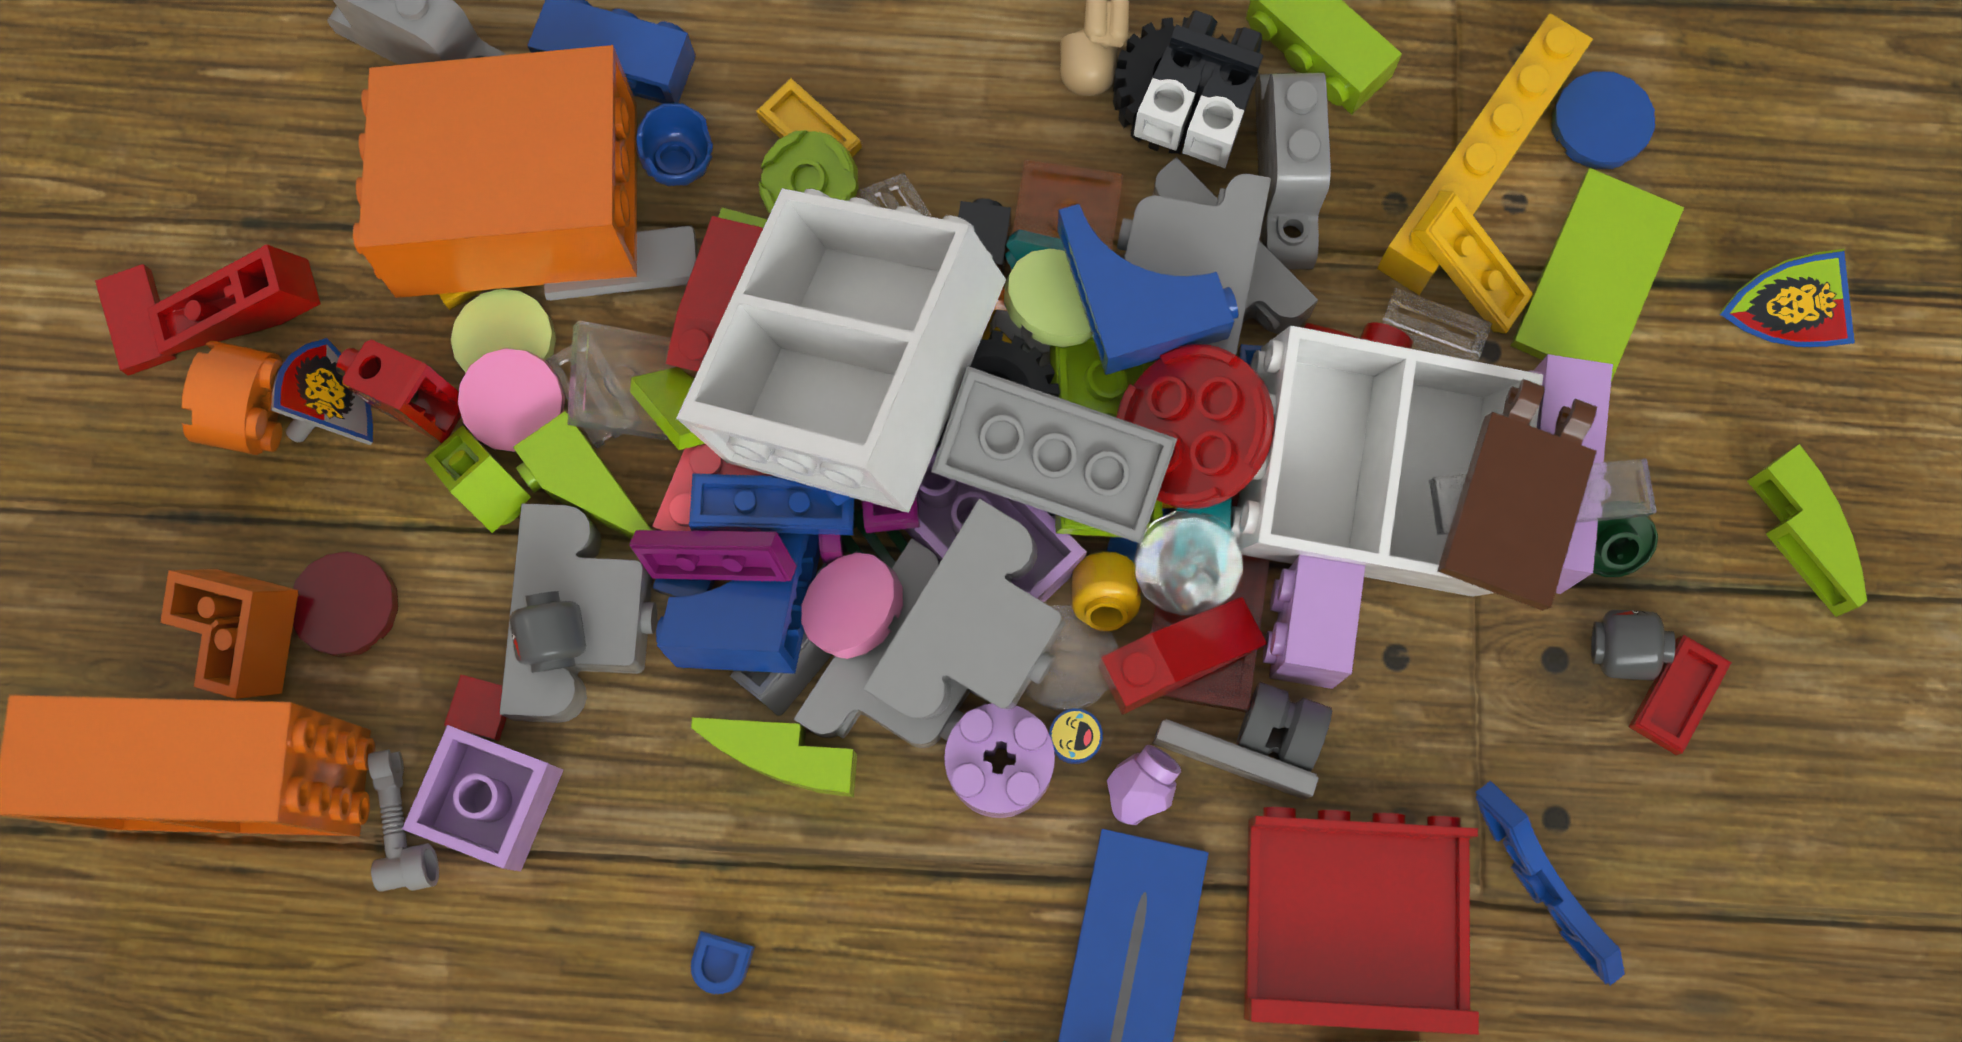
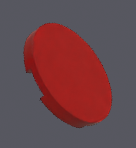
[1116,344,1274,509]

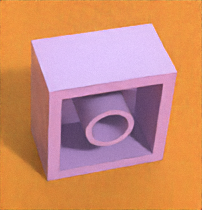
[1263,554,1365,689]
[402,725,563,872]

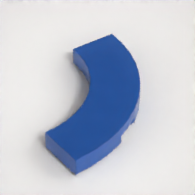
[1476,781,1625,986]

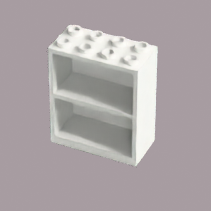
[677,188,1006,513]
[1229,326,1543,597]

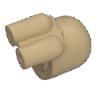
[1060,0,1129,96]

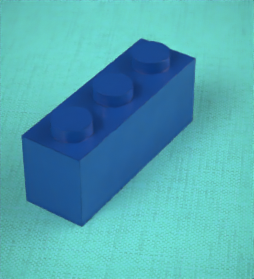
[527,0,696,104]

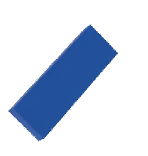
[689,474,855,535]

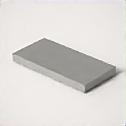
[931,366,1177,544]

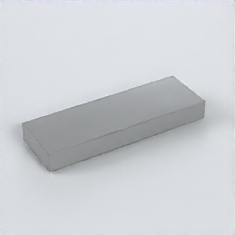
[1152,719,1319,800]

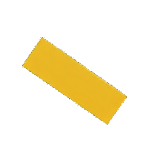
[1413,191,1534,333]

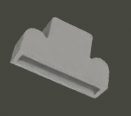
[863,499,1065,719]
[500,504,658,723]

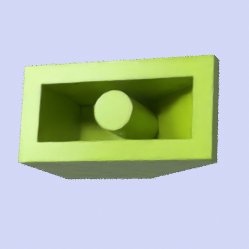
[424,425,531,533]

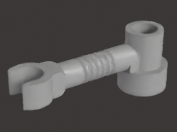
[368,749,439,892]

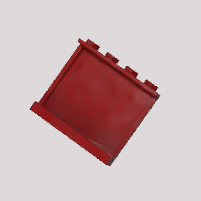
[1244,807,1479,1035]

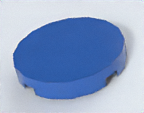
[1551,71,1655,169]

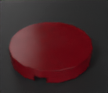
[293,551,398,657]

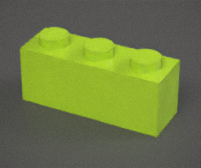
[1246,0,1402,115]

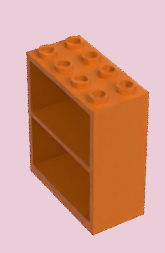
[353,45,637,298]
[0,695,375,837]

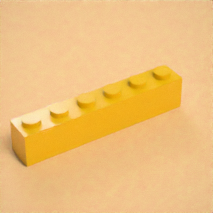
[1376,13,1593,295]

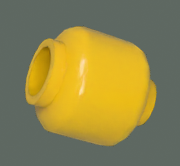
[1071,551,1141,631]

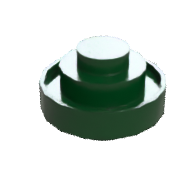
[1593,501,1658,577]

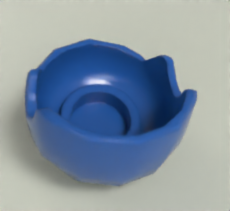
[636,103,713,186]

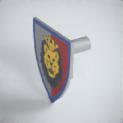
[271,338,373,445]

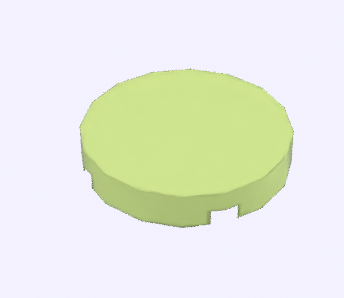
[1004,248,1092,347]
[451,289,556,373]

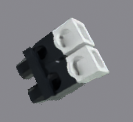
[1133,10,1264,168]

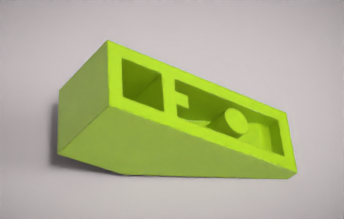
[513,411,652,539]

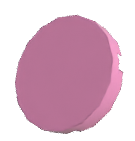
[458,348,565,452]
[801,553,903,659]

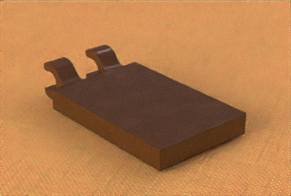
[1437,379,1597,610]

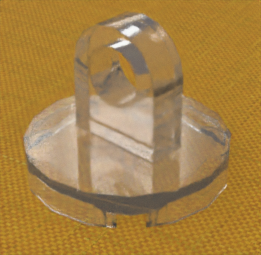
[1134,511,1243,615]

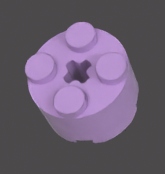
[945,703,1055,818]

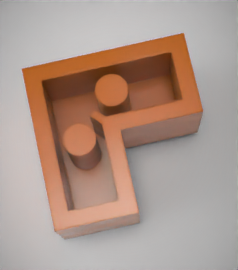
[160,569,298,699]

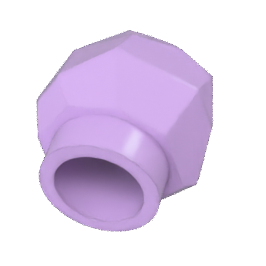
[1107,745,1181,825]

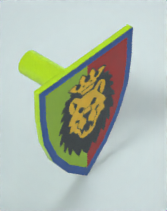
[1720,249,1855,347]

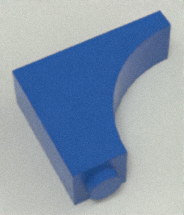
[1057,204,1239,375]
[656,533,820,674]

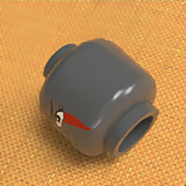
[510,591,586,673]
[1591,610,1675,680]

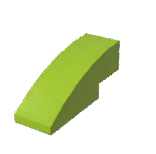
[1747,444,1867,617]
[691,717,857,797]

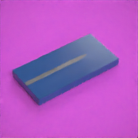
[1058,829,1209,1042]

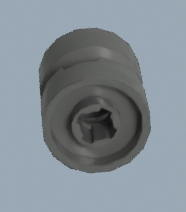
[1236,682,1332,772]

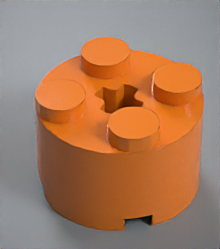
[181,341,283,455]

